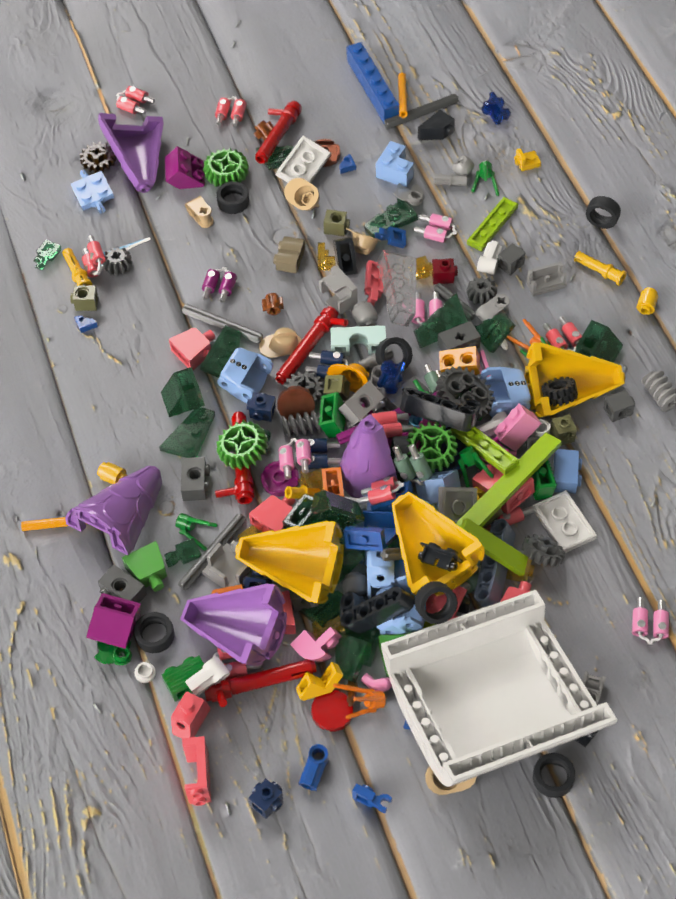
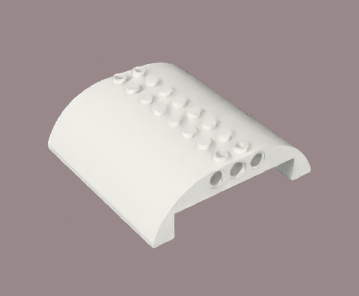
[381,590,617,787]

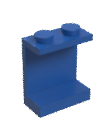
[343,510,397,551]

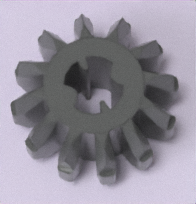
[103,246,133,276]
[466,276,497,305]

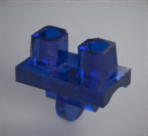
[481,92,511,125]
[377,360,405,394]

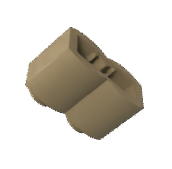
[273,236,305,274]

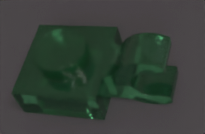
[34,240,61,270]
[164,538,201,567]

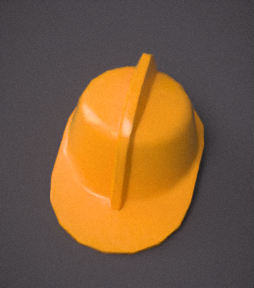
[327,363,369,393]

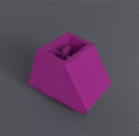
[165,146,205,189]
[87,593,141,649]

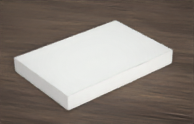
[276,136,331,183]
[532,490,597,553]

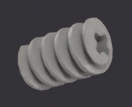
[641,370,676,412]

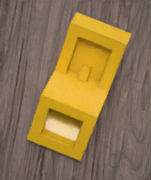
[296,662,343,701]

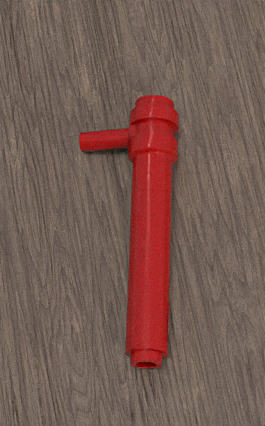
[255,101,302,164]
[275,306,349,385]
[215,411,254,504]
[204,659,317,707]

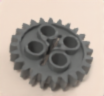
[435,366,495,421]

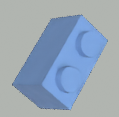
[553,449,582,494]

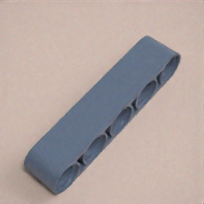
[474,518,516,608]

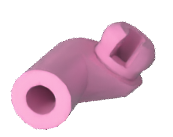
[361,673,392,692]

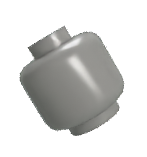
[352,301,378,327]

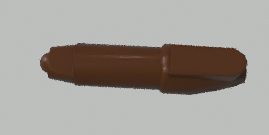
[347,680,358,706]

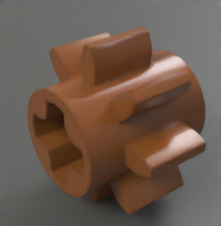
[253,120,274,141]
[262,293,284,315]

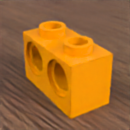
[439,346,480,375]

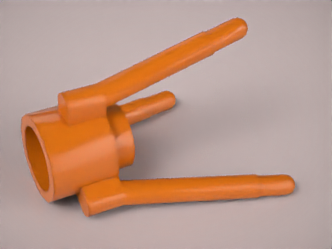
[503,319,549,350]
[333,683,386,719]

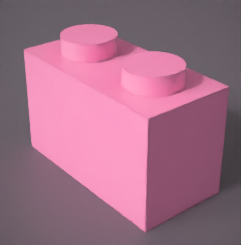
[494,403,541,452]

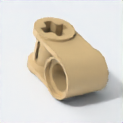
[185,196,214,228]

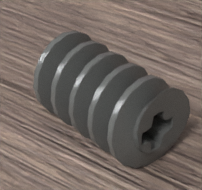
[281,410,322,439]

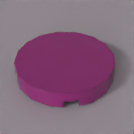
[261,461,299,497]

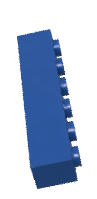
[347,42,399,123]

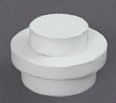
[135,662,156,683]

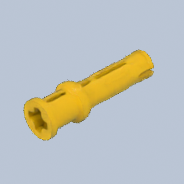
[62,248,93,286]
[574,251,627,286]

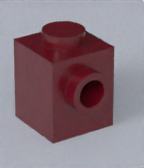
[432,258,458,284]

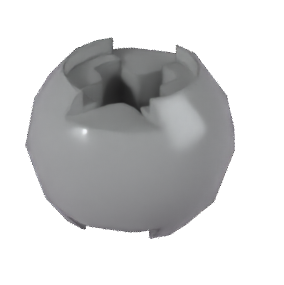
[452,156,474,176]

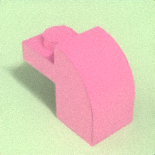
[290,627,342,663]

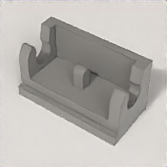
[526,262,567,296]

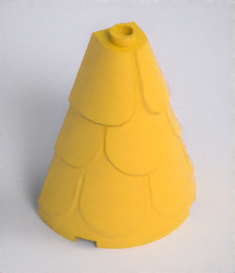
[524,342,625,417]
[392,492,485,596]
[235,521,344,604]

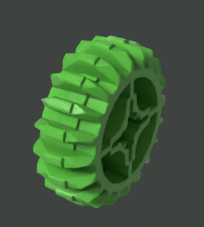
[203,148,249,187]
[216,420,268,470]
[406,422,458,474]

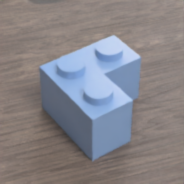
[376,141,414,188]
[414,469,461,506]

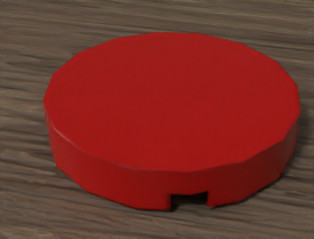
[311,690,353,732]

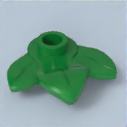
[94,641,132,666]

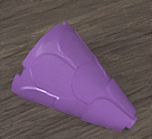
[98,113,164,193]
[339,414,402,498]
[66,465,162,555]
[180,583,287,666]

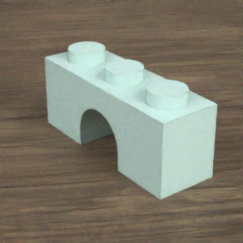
[330,325,386,356]

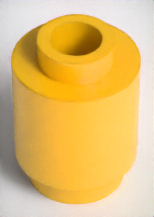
[637,287,658,315]
[97,462,127,484]

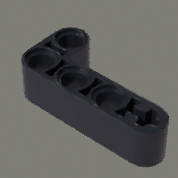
[400,388,481,432]
[340,586,415,634]

